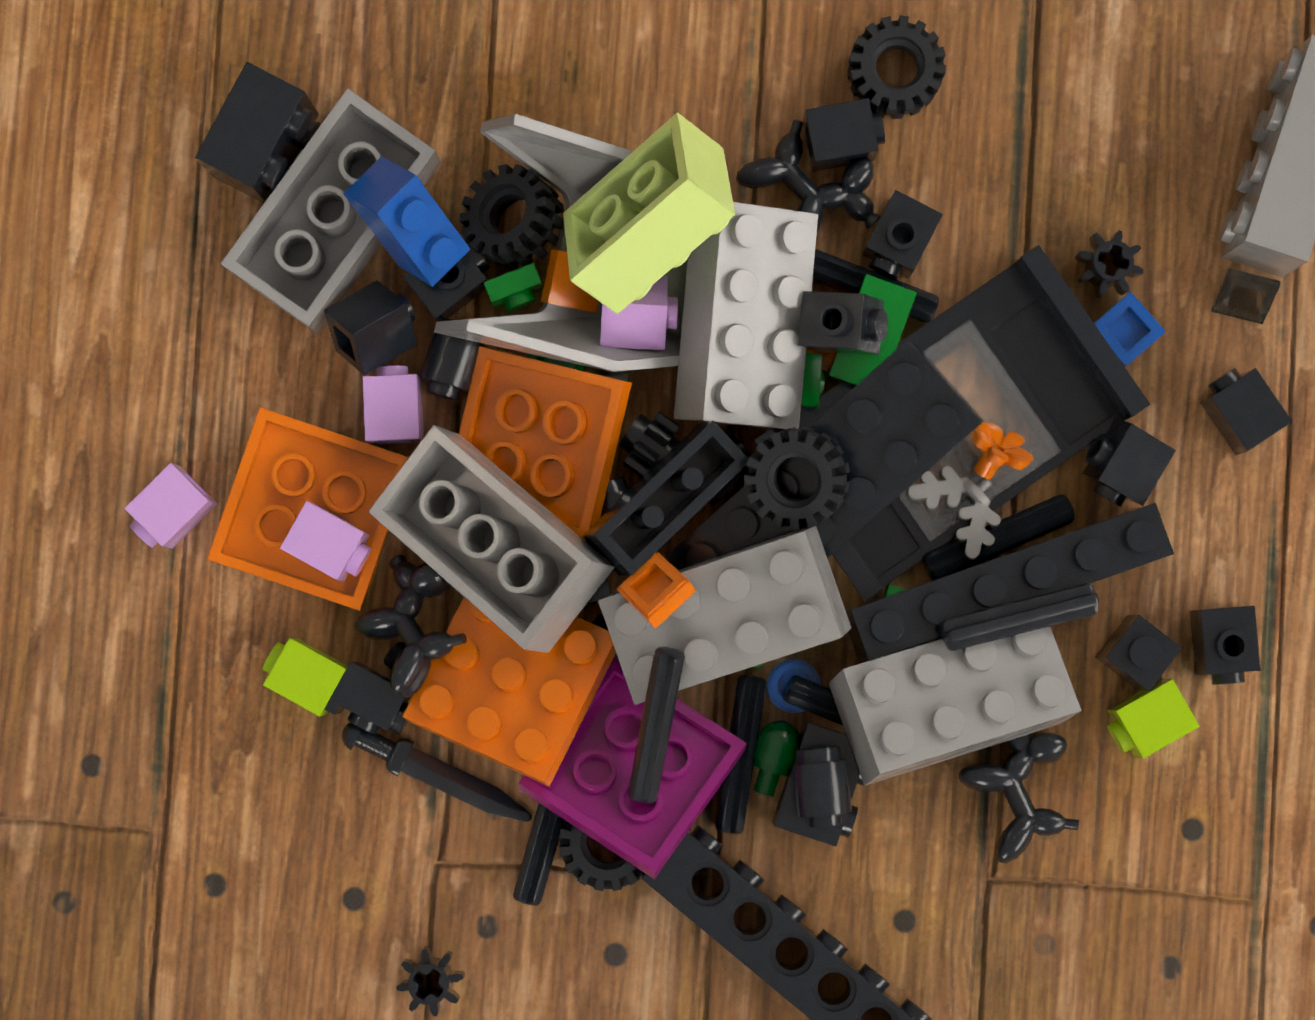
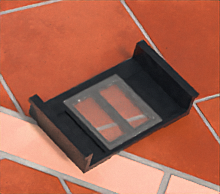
[754,245,1151,602]

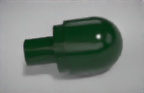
[753,720,801,797]

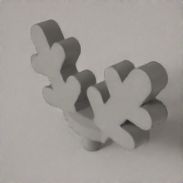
[908,466,1001,560]

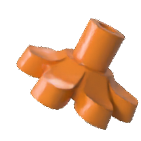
[971,421,1034,479]

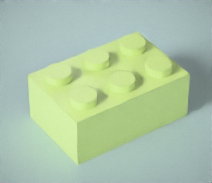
[563,112,735,314]

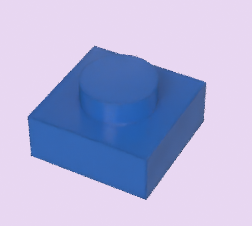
[1094,292,1166,367]

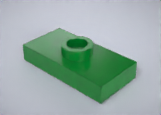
[828,274,917,386]

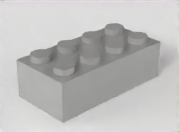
[1219,34,1315,277]
[220,88,441,334]
[673,202,818,429]
[368,425,615,653]
[598,526,851,705]
[829,627,1082,786]

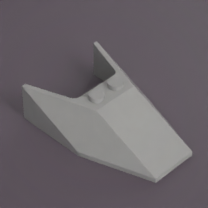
[434,114,688,372]

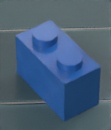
[343,156,470,287]

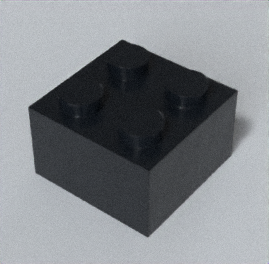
[195,62,320,204]

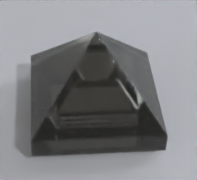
[1211,268,1280,324]

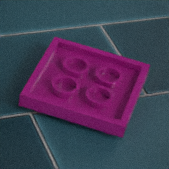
[519,658,746,879]

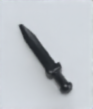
[342,722,532,822]

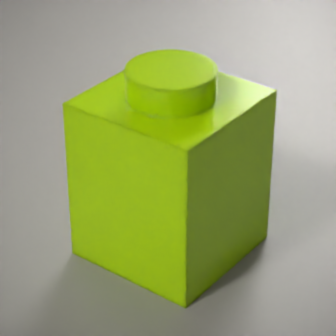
[262,638,348,717]
[1107,678,1200,759]

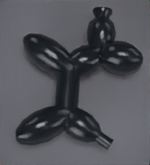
[736,120,881,232]
[354,555,467,698]
[959,733,1079,864]

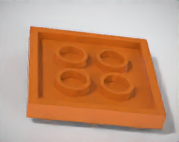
[459,346,632,541]
[207,407,409,611]
[402,597,616,787]

